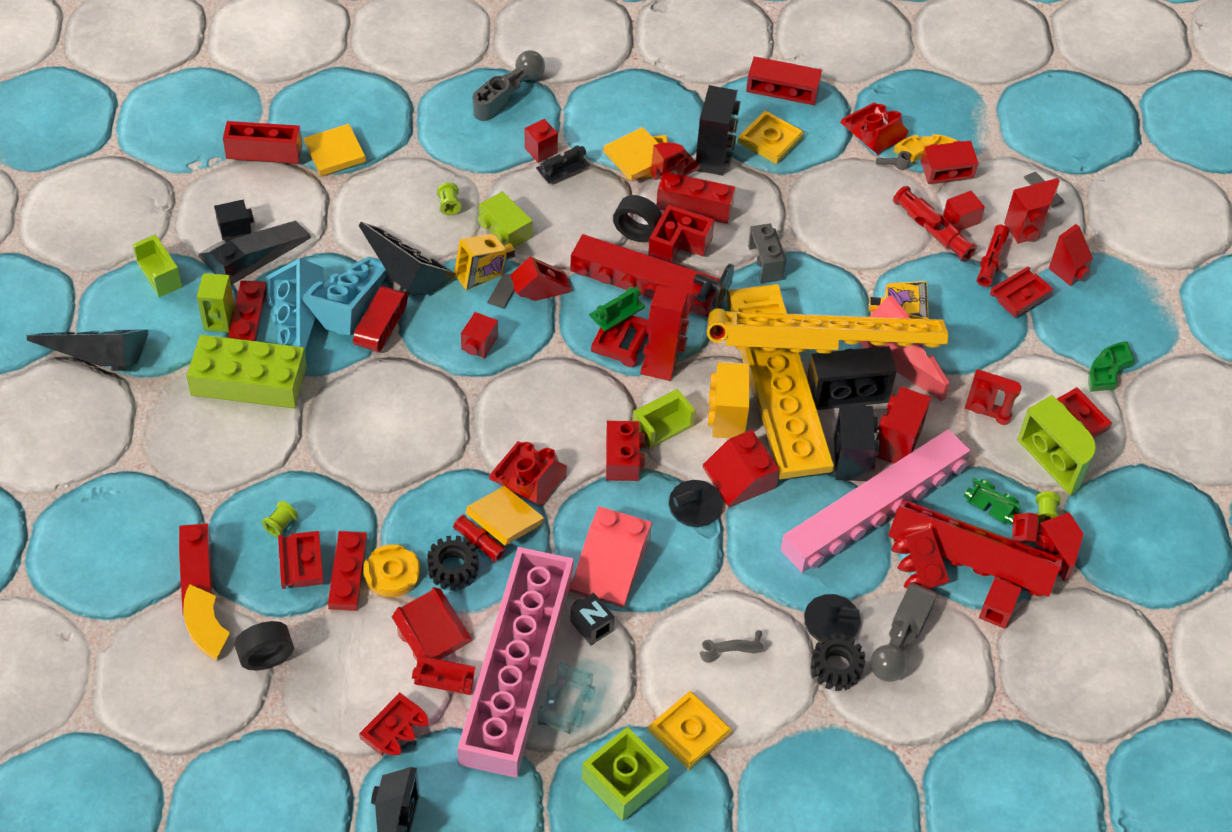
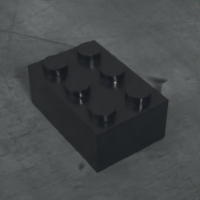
[696,85,741,176]
[807,346,897,410]

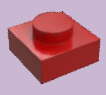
[1012,512,1039,544]

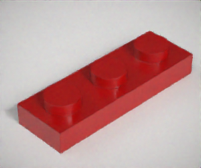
[228,280,267,341]
[328,531,367,611]

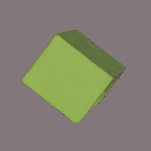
[132,234,182,297]
[197,273,235,332]
[632,388,696,449]

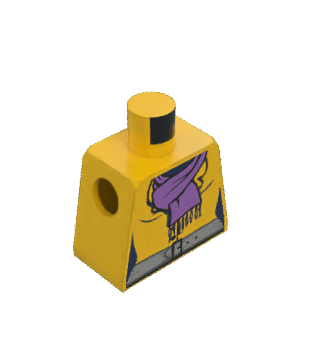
[454,234,515,291]
[868,281,929,319]

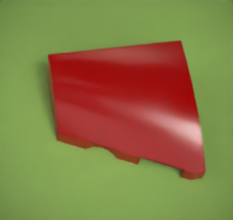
[650,142,700,180]

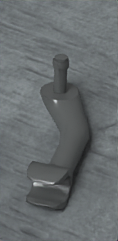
[700,630,764,663]

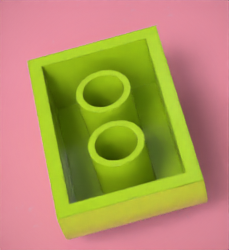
[1017,395,1096,496]

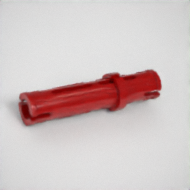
[976,224,1010,287]

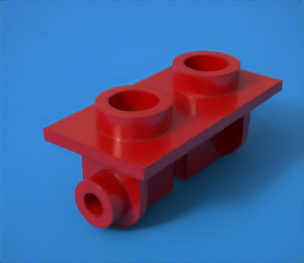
[412,655,476,695]

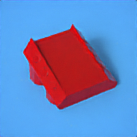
[840,102,909,155]
[489,441,567,505]
[391,587,472,661]

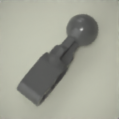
[472,50,545,121]
[870,582,938,682]

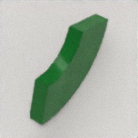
[1088,341,1135,392]

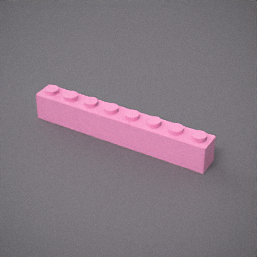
[781,429,970,573]

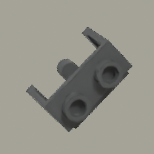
[748,223,787,283]

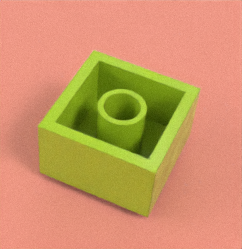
[582,726,669,821]

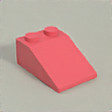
[570,506,652,608]

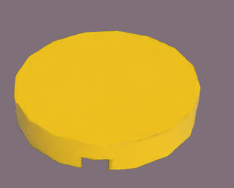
[364,544,420,597]

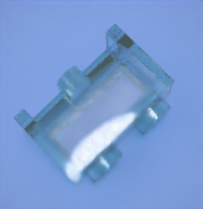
[537,662,596,734]

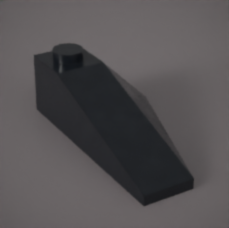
[198,220,311,285]
[359,222,456,296]
[26,329,148,371]
[371,767,420,832]

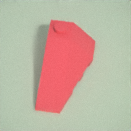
[860,295,950,401]

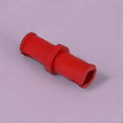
[453,514,506,562]

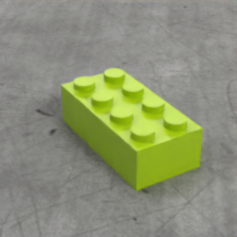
[186,335,307,409]

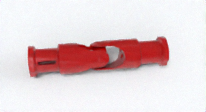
[893,186,977,262]

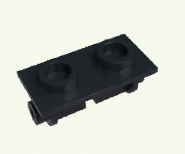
[536,145,590,184]

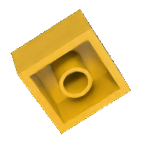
[708,362,749,438]

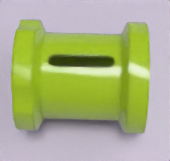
[437,182,462,215]
[1035,491,1061,526]
[261,501,299,538]

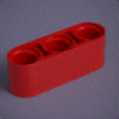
[353,286,408,353]

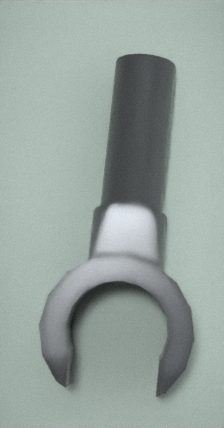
[876,151,911,170]

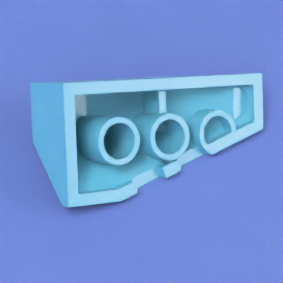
[267,258,324,349]

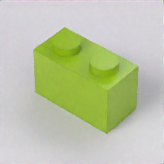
[478,191,533,248]

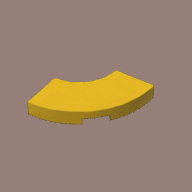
[893,134,957,163]
[183,584,230,661]

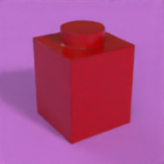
[524,118,558,163]
[943,190,985,231]
[461,312,499,359]
[979,577,1022,629]

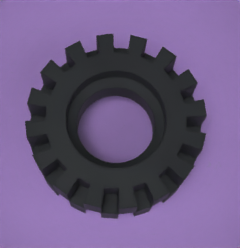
[427,536,479,591]
[811,634,866,691]

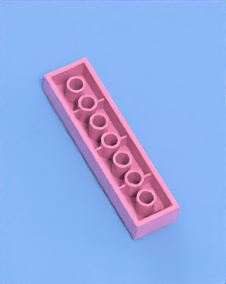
[458,547,574,778]

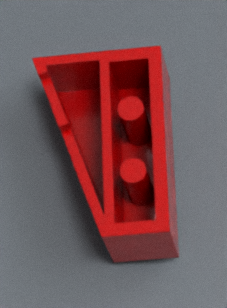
[640,285,691,381]

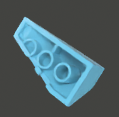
[303,256,388,336]

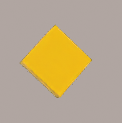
[737,111,804,164]
[303,124,366,176]
[603,127,658,181]
[465,486,544,546]
[647,691,732,770]

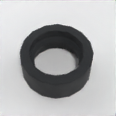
[613,195,662,242]
[234,621,295,671]

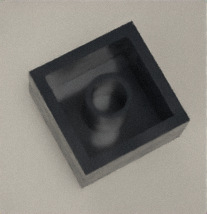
[833,404,879,481]

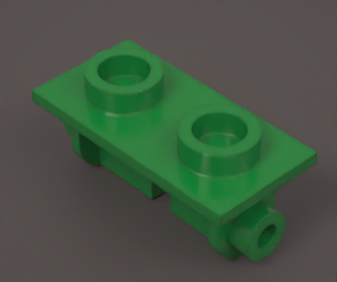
[589,287,646,332]
[963,478,1021,525]

